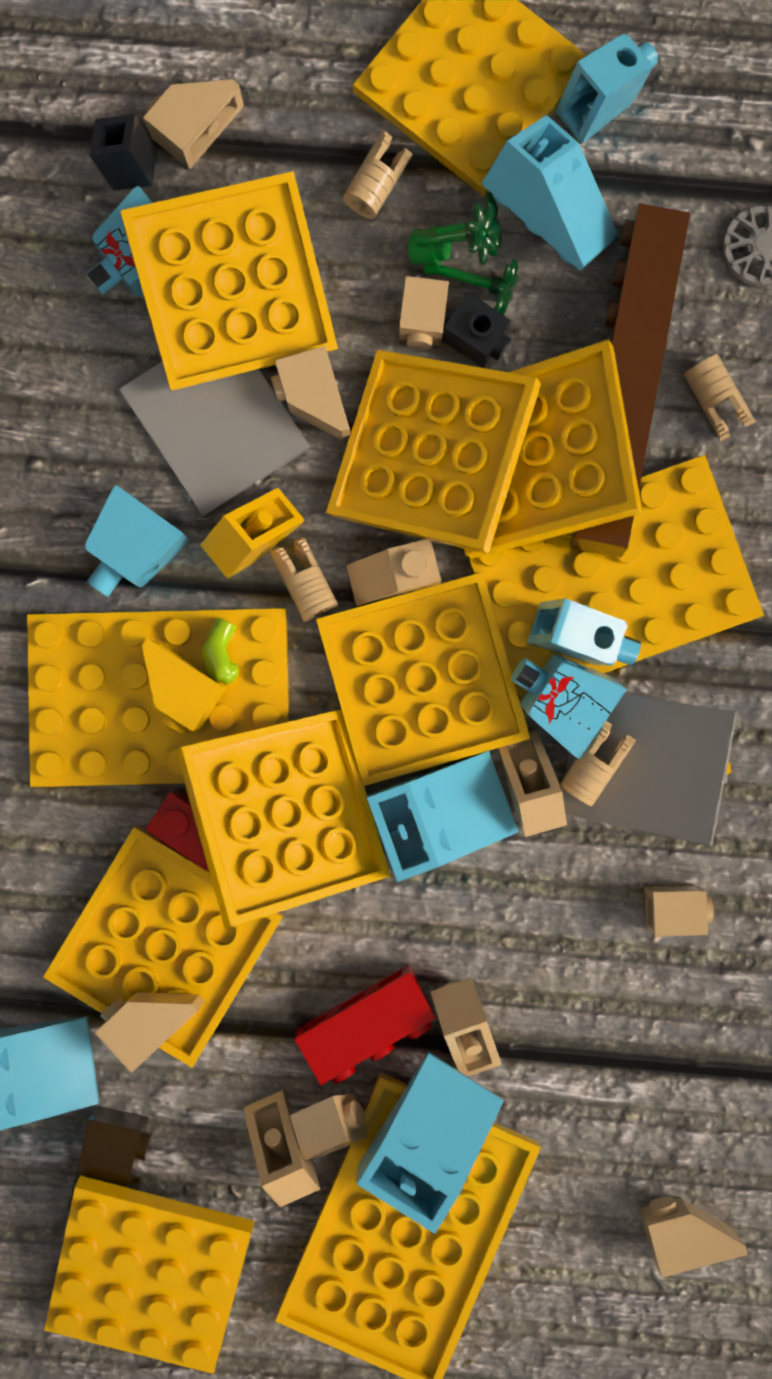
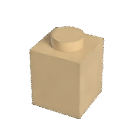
[399,276,449,350]
[644,885,714,937]
[290,1094,368,1160]

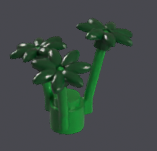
[408,191,518,315]

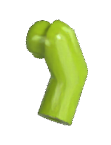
[201,617,239,684]

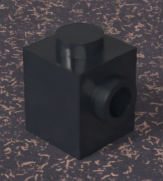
[89,114,157,191]
[442,291,512,368]

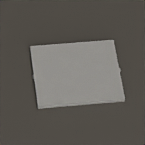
[119,361,311,518]
[561,693,737,846]

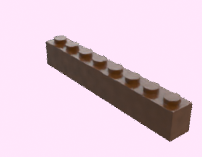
[567,203,691,558]

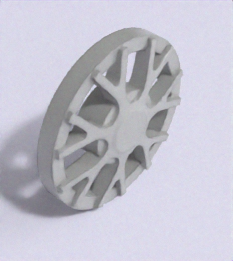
[722,206,772,287]

